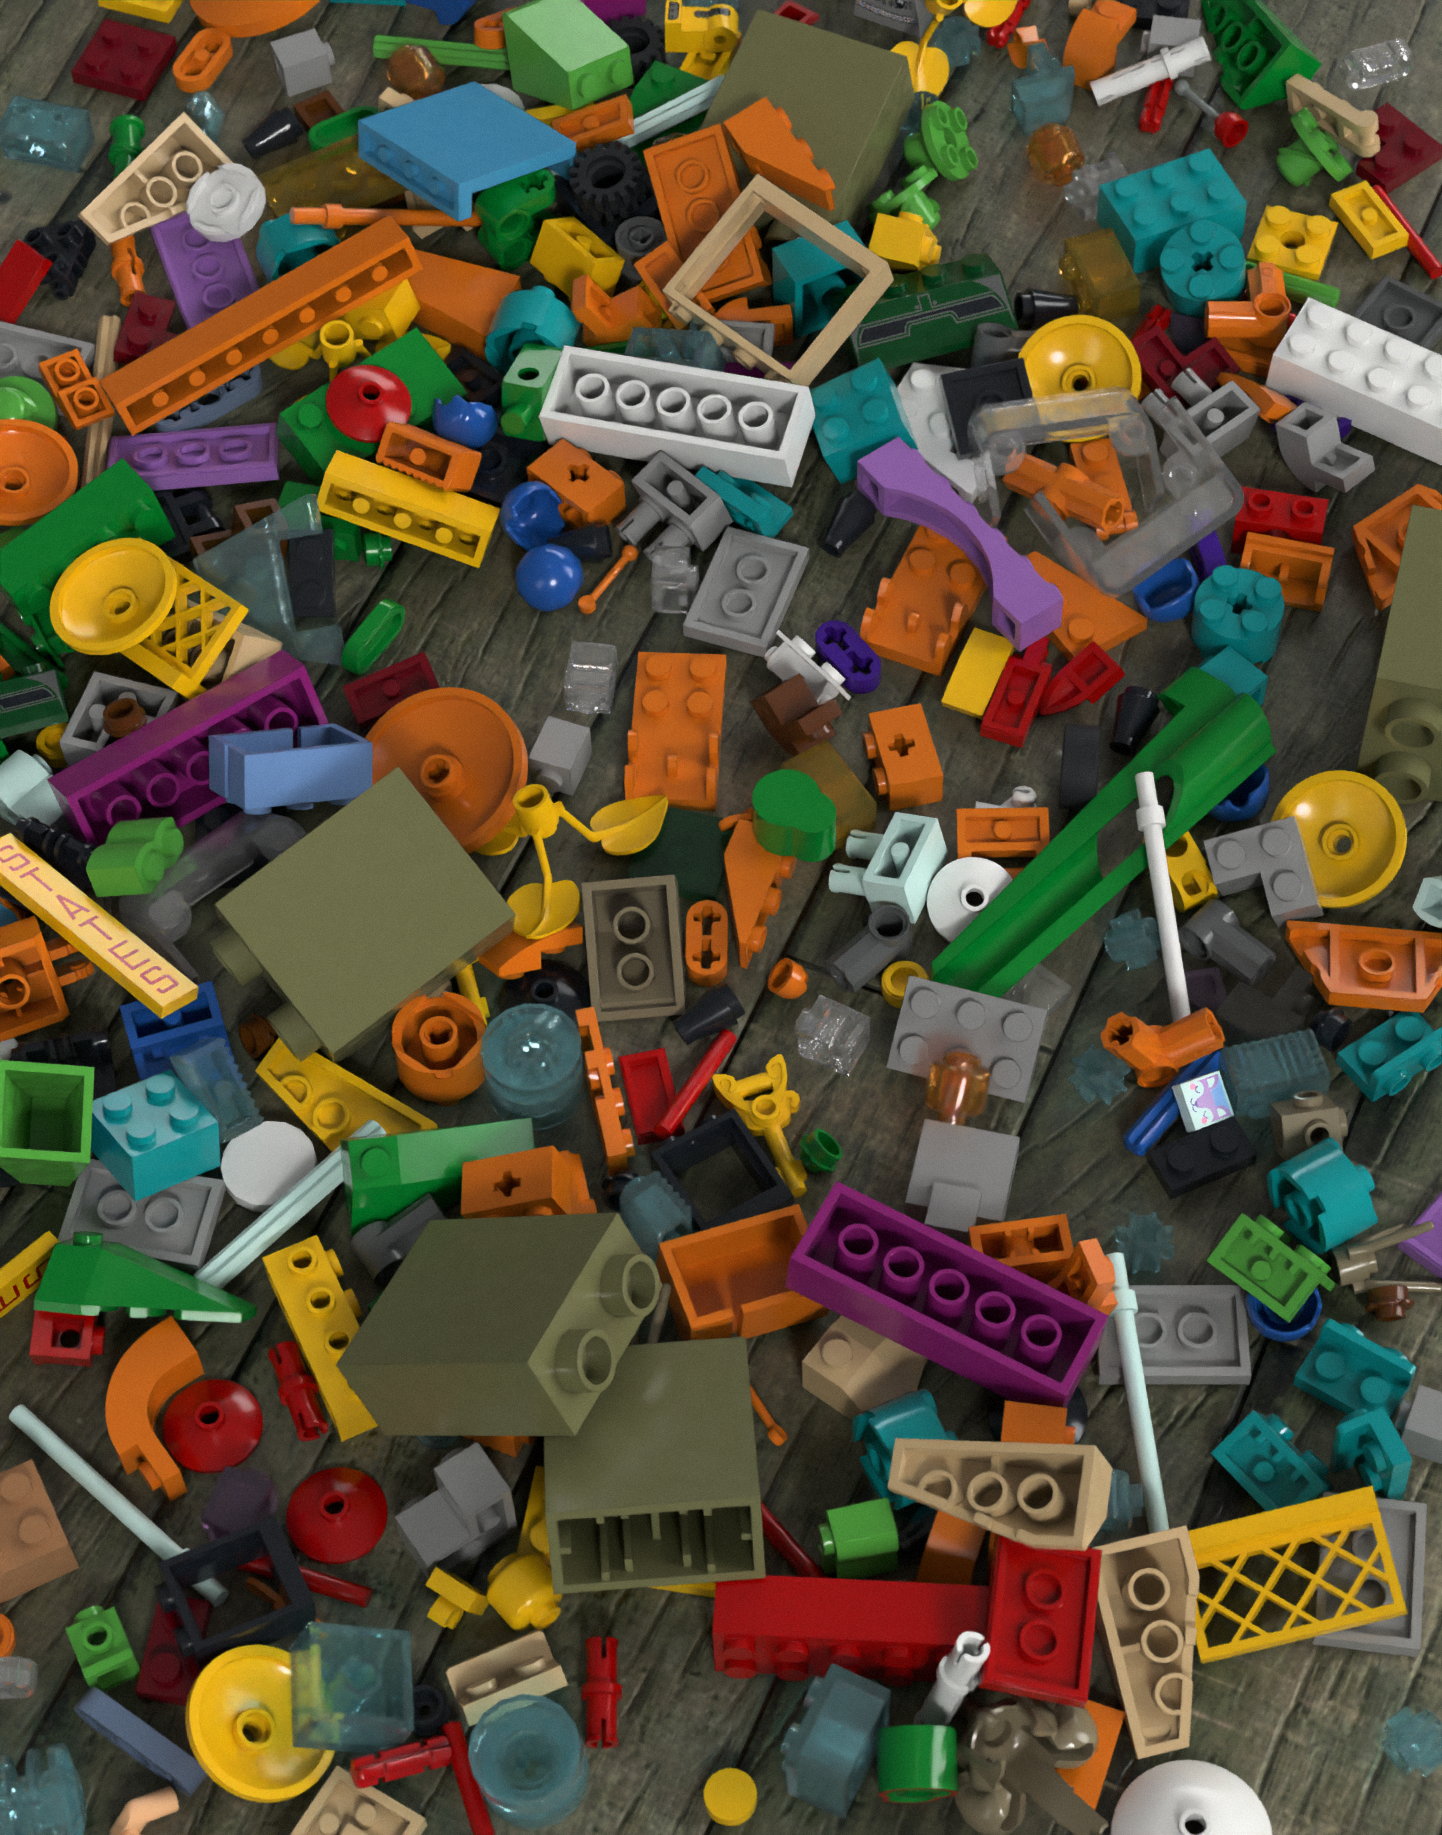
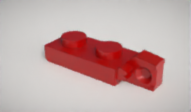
[980,637,1053,748]

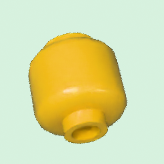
[486,1553,563,1631]

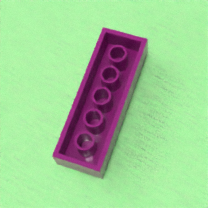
[47,649,329,847]
[785,1181,1109,1408]

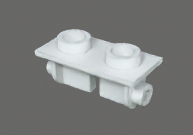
[764,630,851,704]

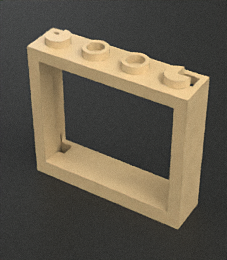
[662,174,894,387]

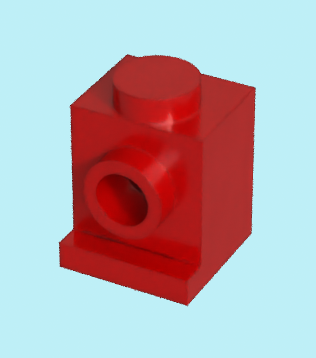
[29,1310,106,1367]

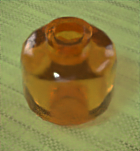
[387,44,446,101]
[1026,123,1085,187]
[924,1051,991,1125]

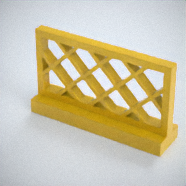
[120,537,249,700]
[1188,1485,1408,1664]

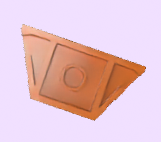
[1351,484,1442,611]
[1284,920,1442,1013]

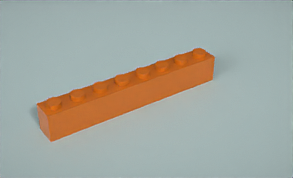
[99,215,423,436]

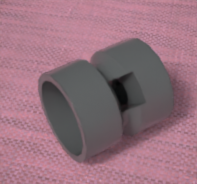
[615,216,667,291]

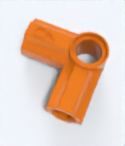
[1204,262,1291,348]
[1100,1007,1225,1088]

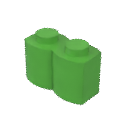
[86,817,184,897]
[817,1497,899,1580]

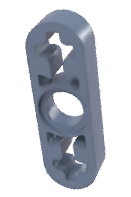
[155,364,263,433]
[73,1687,207,1797]

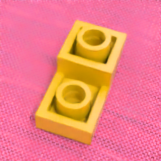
[941,627,1015,720]

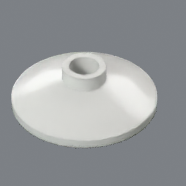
[927,857,1013,943]

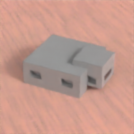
[905,1119,1020,1245]

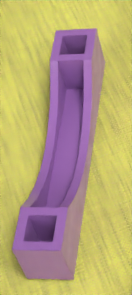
[857,437,1063,652]

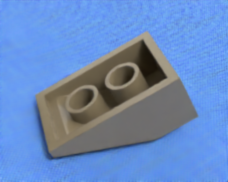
[581,875,686,1023]

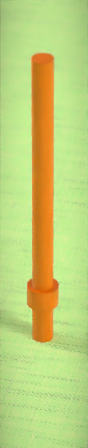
[290,204,483,229]

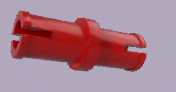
[268,1341,329,1442]
[581,1636,622,1749]

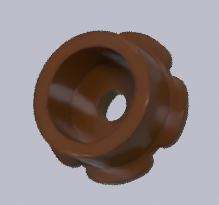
[103,698,147,739]
[238,1013,279,1058]
[1364,1285,1414,1322]

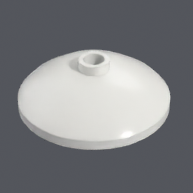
[1110,1760,1272,1835]

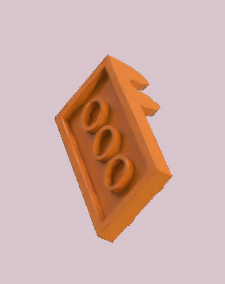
[643,123,772,303]
[860,525,1007,677]
[624,652,727,811]

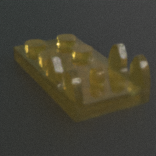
[257,133,409,240]

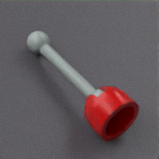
[1174,79,1249,148]

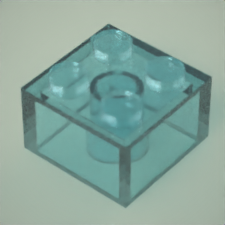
[290,1621,414,1754]
[780,1663,890,1819]

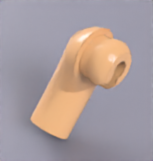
[109,1786,179,1835]

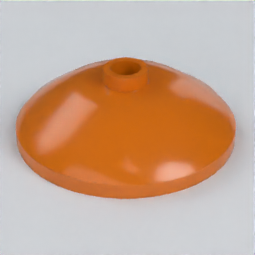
[0,419,78,526]

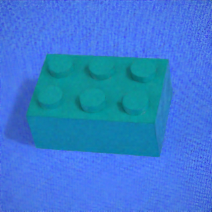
[1096,148,1247,275]

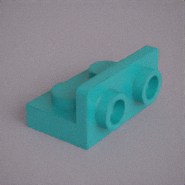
[695,466,793,539]
[1336,1011,1442,1103]
[1293,1318,1417,1419]
[1330,1406,1412,1500]
[1211,1410,1335,1512]

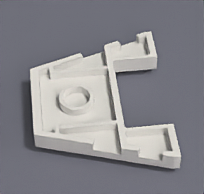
[897,363,989,504]

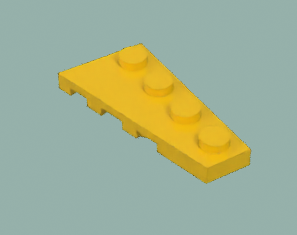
[255,1038,438,1152]

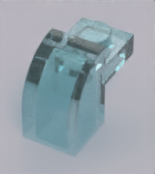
[1011,42,1075,137]

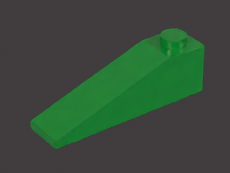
[1201,0,1322,110]
[340,1117,535,1236]
[33,1231,257,1323]

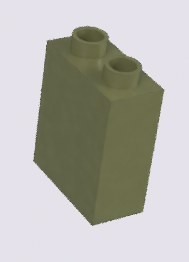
[699,9,915,252]
[1356,505,1442,804]
[208,767,516,1065]
[336,1212,663,1436]
[544,1336,766,1594]

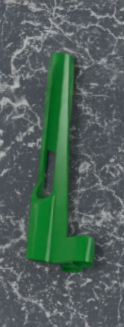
[929,666,1277,998]

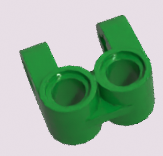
[474,169,556,271]

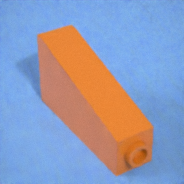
[407,249,521,363]

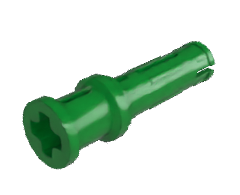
[109,115,145,179]

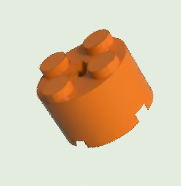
[392,992,491,1107]

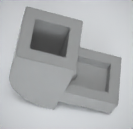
[1275,402,1375,493]

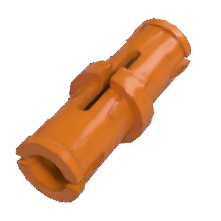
[109,235,146,308]

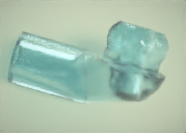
[186,91,225,144]

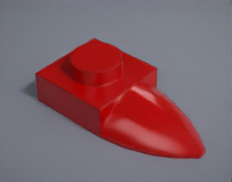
[1039,641,1125,716]

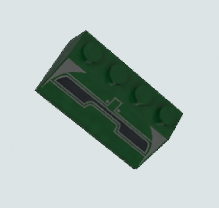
[829,253,1019,369]
[0,662,71,739]

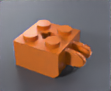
[0,915,95,1042]

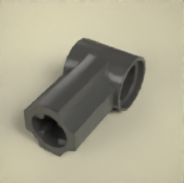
[969,322,1036,368]
[1178,899,1276,987]
[825,905,912,994]
[350,1193,449,1287]

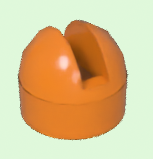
[768,958,809,999]

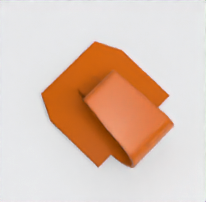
[1006,25,1050,69]

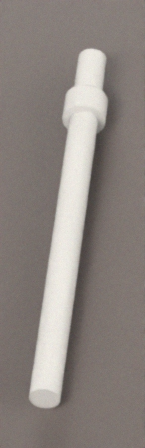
[1135,772,1191,1022]

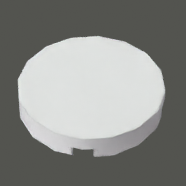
[186,163,266,242]
[220,1121,318,1212]

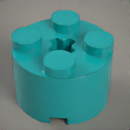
[256,213,341,283]
[1160,219,1247,320]
[485,285,581,378]
[1190,565,1284,664]
[1267,1137,1378,1255]
[852,1389,958,1510]

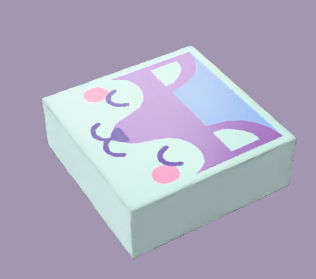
[1172,1071,1234,1132]

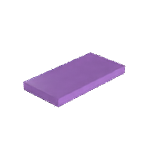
[149,212,260,331]
[107,422,280,491]

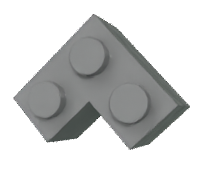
[60,671,181,768]
[1204,816,1324,928]
[395,1442,518,1579]

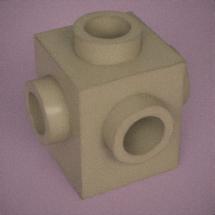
[1269,1090,1348,1161]

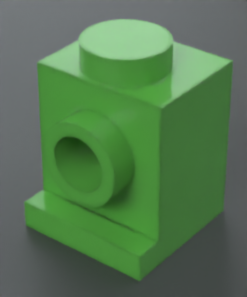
[65,1606,141,1693]

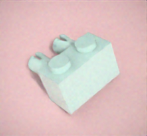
[829,812,949,924]

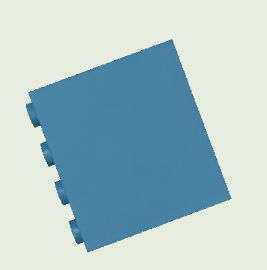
[358,81,577,222]

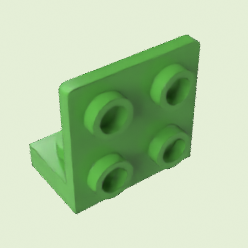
[1206,1213,1336,1323]

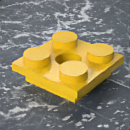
[1247,205,1338,281]

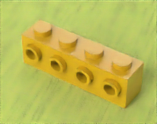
[314,450,500,568]
[262,1235,378,1442]

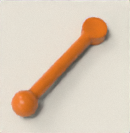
[578,545,638,614]
[750,1384,788,1446]

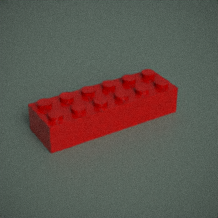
[712,1575,999,1692]

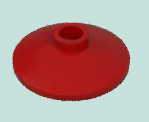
[325,365,412,443]
[163,1379,263,1474]
[286,1467,388,1565]

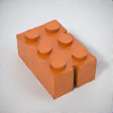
[656,1204,829,1341]

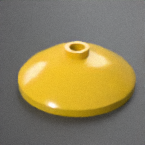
[1017,315,1142,443]
[50,538,177,655]
[1270,770,1407,909]
[185,1645,338,1803]

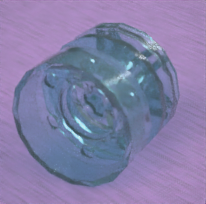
[481,1004,586,1130]
[468,1694,590,1829]
[0,1742,87,1835]

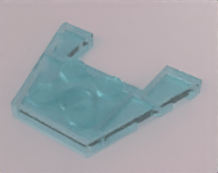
[193,494,344,665]

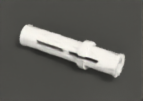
[1090,36,1211,106]
[913,1631,990,1727]

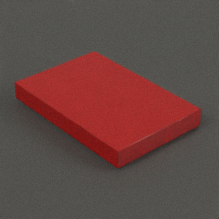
[978,1533,1102,1708]

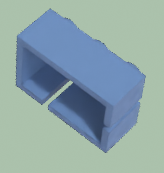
[209,723,373,815]

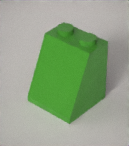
[502,0,634,110]
[0,1060,95,1187]

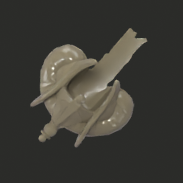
[953,1694,1108,1835]

